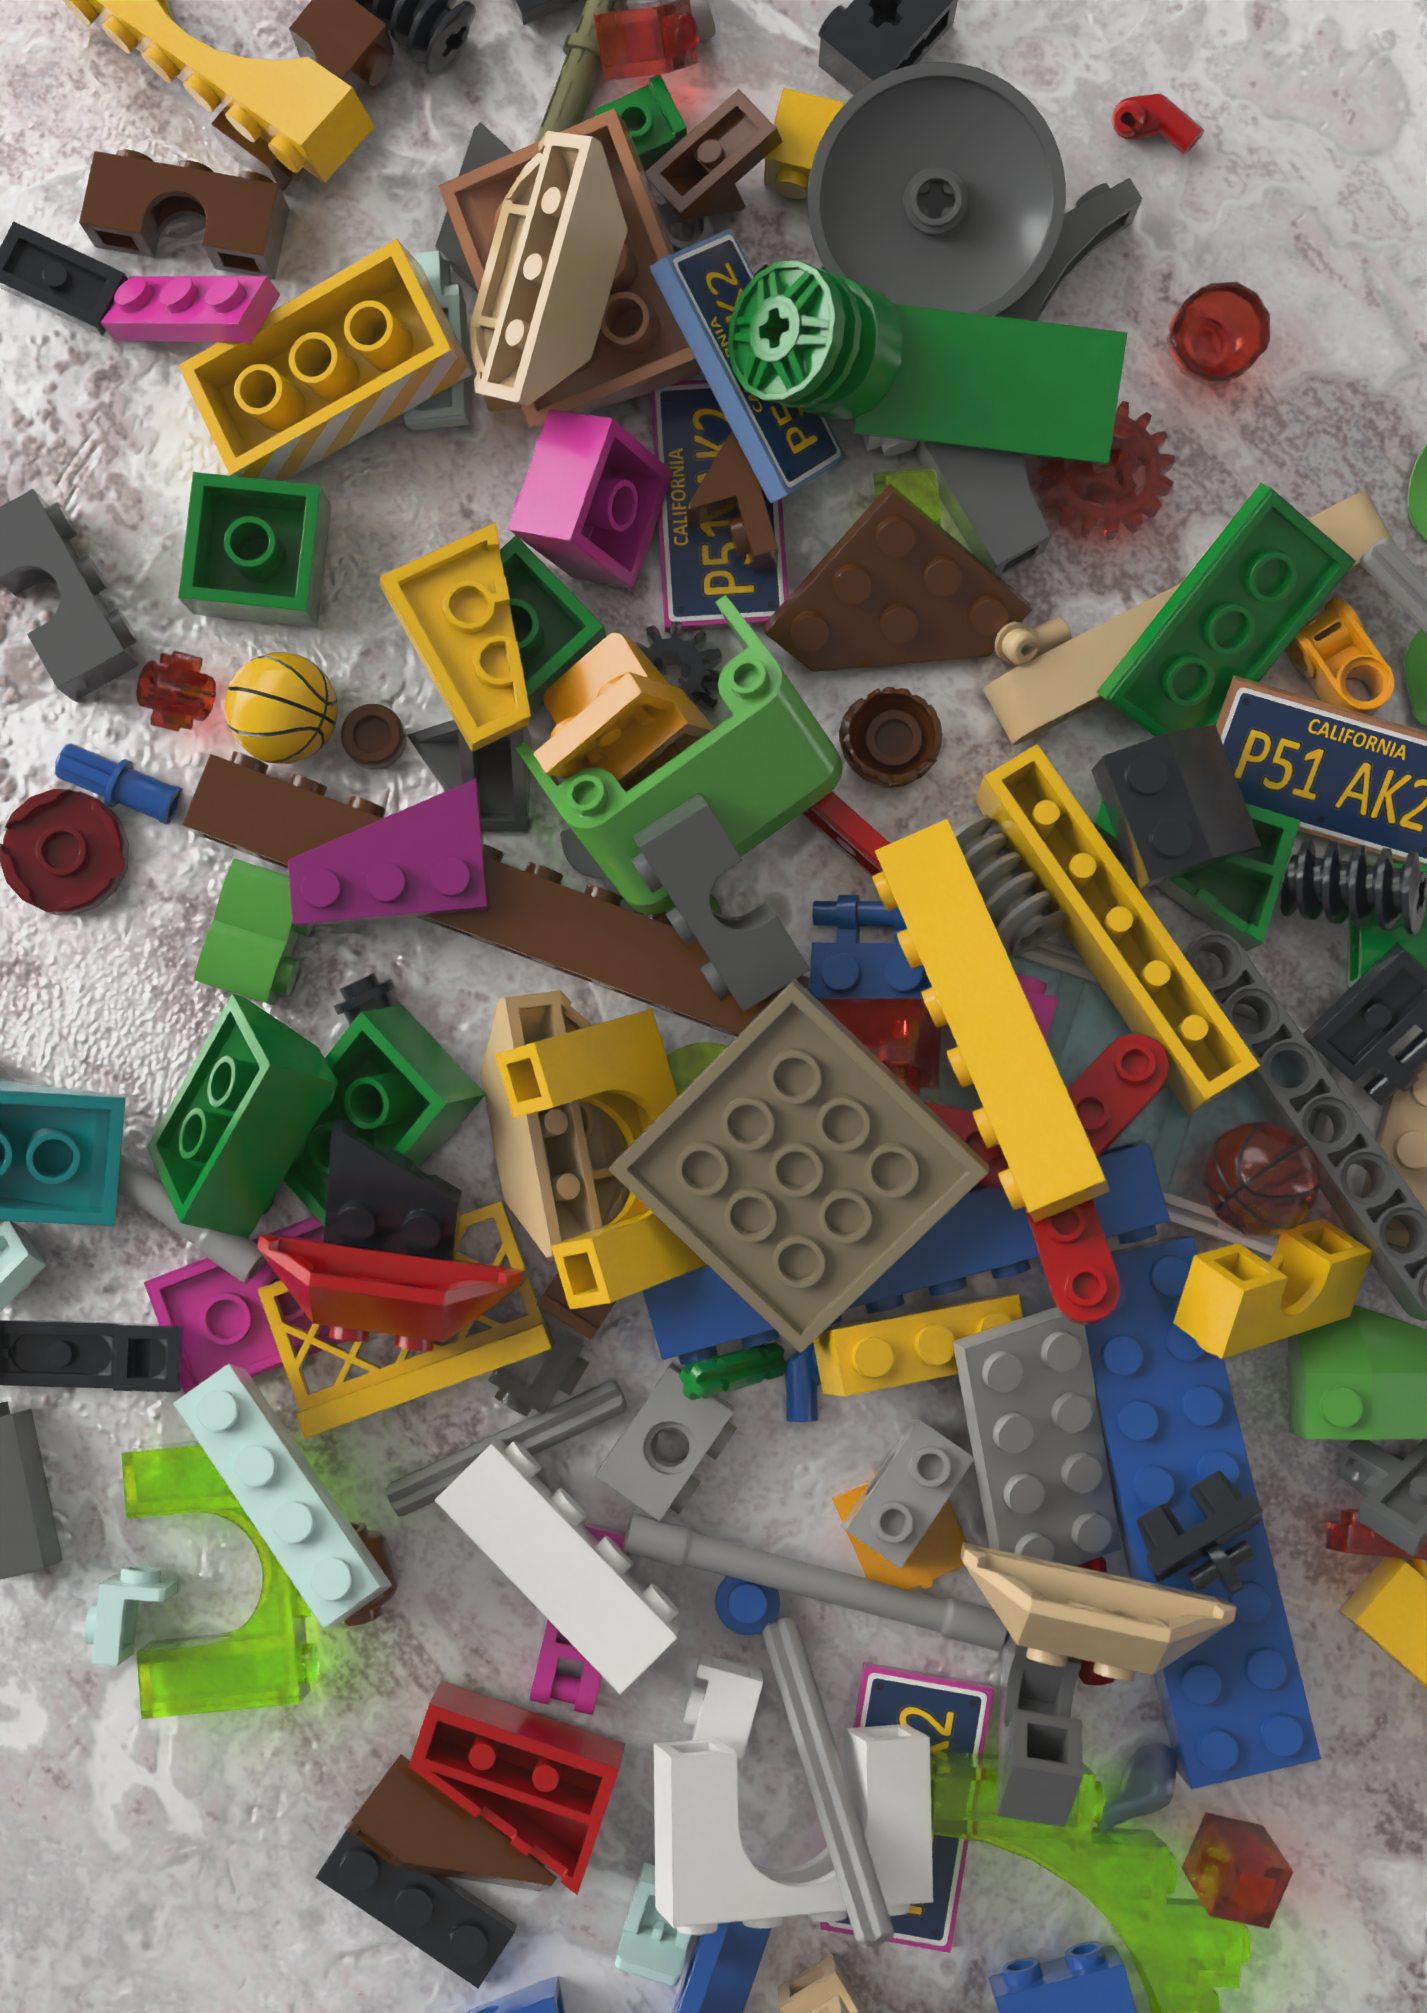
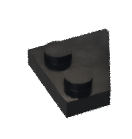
[323,1119,462,1260]

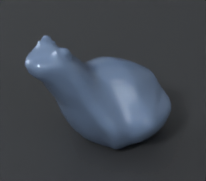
[1092,1743,1177,1833]

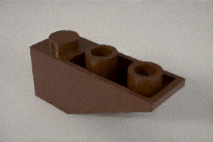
[344,1754,558,1891]

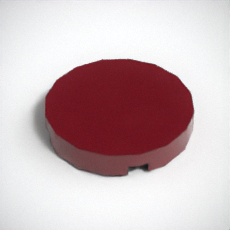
[0,789,129,915]

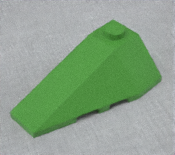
[1288,1305,1427,1440]

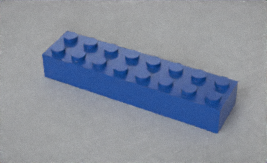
[1085,1236,1321,1790]

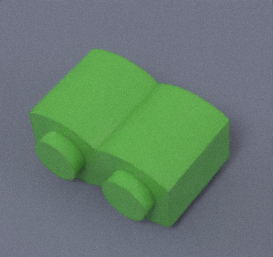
[194,858,313,1006]

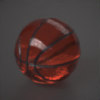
[1201,1121,1320,1237]

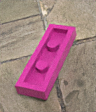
[100,276,280,342]

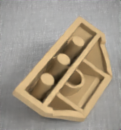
[469,131,628,406]
[480,990,630,1258]
[960,1542,1237,1681]

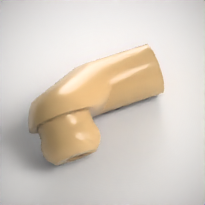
[995,616,1072,667]

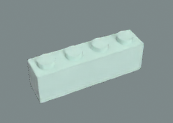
[173,1364,392,1628]

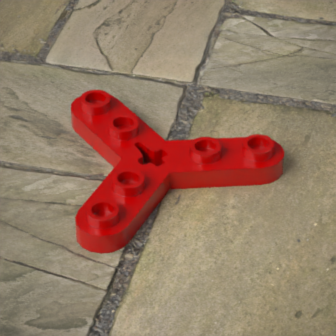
[923,1033,1169,1326]

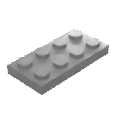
[953,1307,1122,1566]

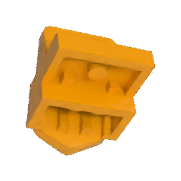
[534,633,715,792]

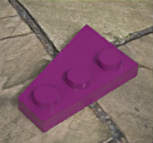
[287,778,489,927]

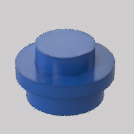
[715,1576,780,1635]

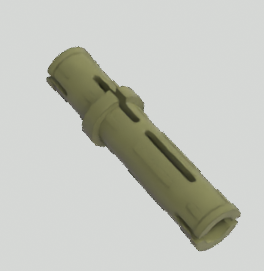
[534,0,627,143]

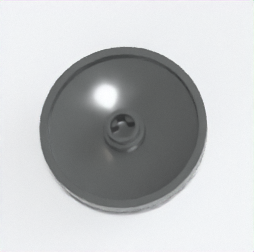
[807,62,1066,316]

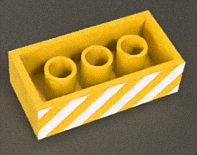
[178,239,474,481]

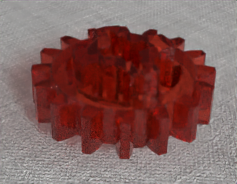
[1035,401,1175,540]

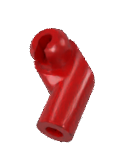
[1111,93,1205,155]

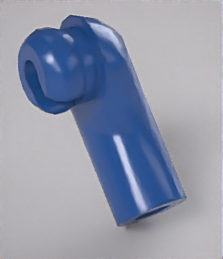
[785,1342,821,1422]

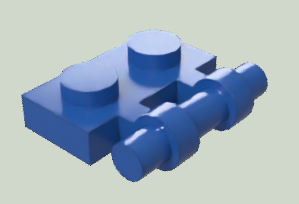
[809,895,932,1012]

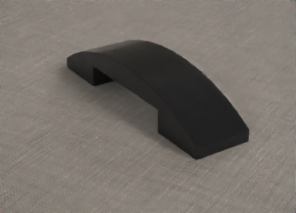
[0,1320,184,1392]

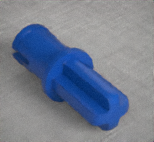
[54,743,183,825]

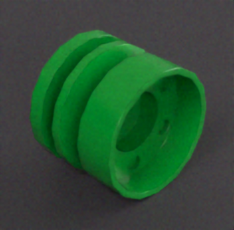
[728,260,903,420]

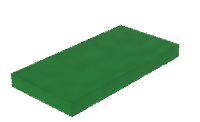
[853,303,1128,465]
[1096,483,1356,737]

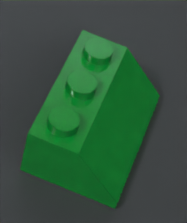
[147,993,338,1238]

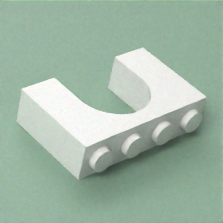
[654,1724,933,1935]

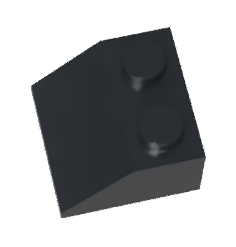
[1091,724,1261,890]

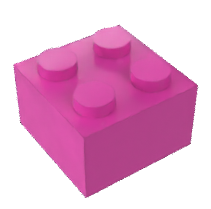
[508,409,674,589]

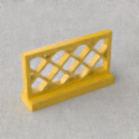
[257,1201,556,1439]

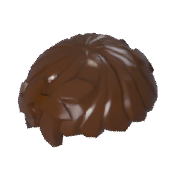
[839,687,943,788]

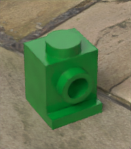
[593,73,687,171]

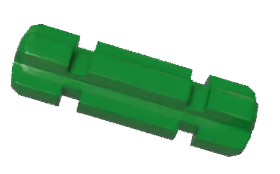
[679,1342,787,1400]

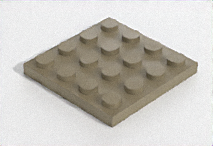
[608,978,989,1353]

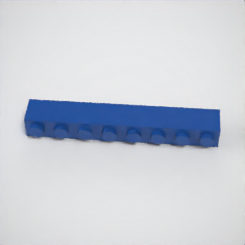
[642,1139,1171,1365]

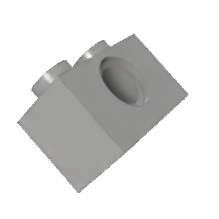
[595,1363,737,1522]
[841,1419,974,1569]

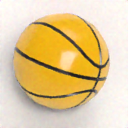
[224,652,338,764]

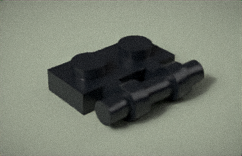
[1303,942,1427,1105]

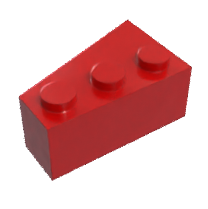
[408,1680,625,1895]

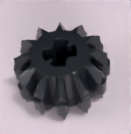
[635,621,722,712]

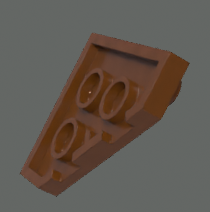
[763,483,1032,672]

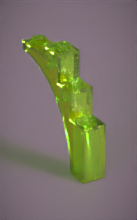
[930,1751,1251,2013]

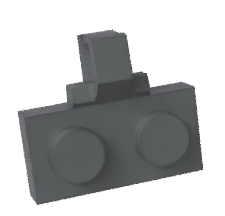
[1337,1439,1427,1557]

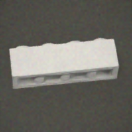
[434,1438,680,1695]

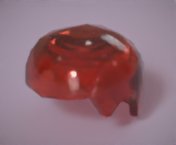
[1166,281,1270,385]

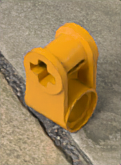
[1285,597,1394,716]

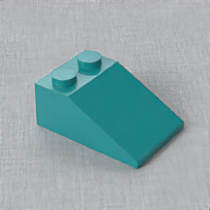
[0,1080,126,1226]

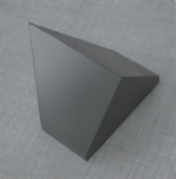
[407,720,531,831]

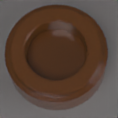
[341,704,406,770]

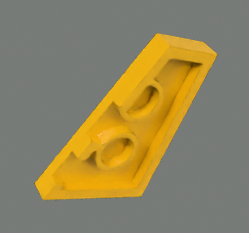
[380,522,531,752]

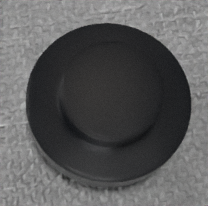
[333,973,396,1025]

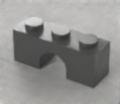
[0,489,139,702]
[631,793,810,1012]
[997,1630,1082,1827]

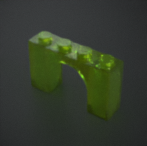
[121,1432,319,1719]

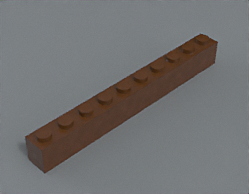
[182,751,810,1037]

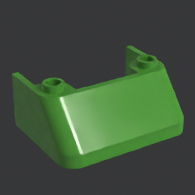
[516,595,843,915]

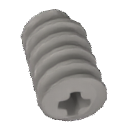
[954,814,1065,958]

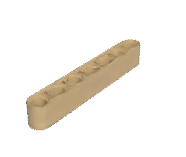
[983,491,1397,745]

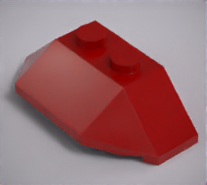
[257,1234,527,1352]

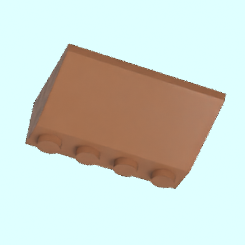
[438,108,702,429]

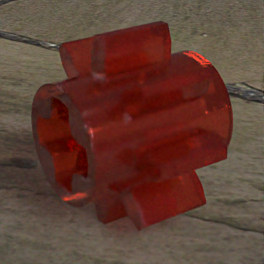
[136,650,216,732]

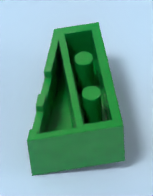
[1089,790,1301,952]

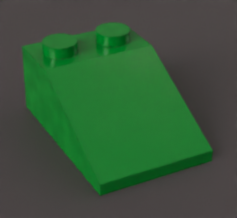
[283,1005,486,1227]

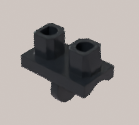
[1136,1471,1263,1595]

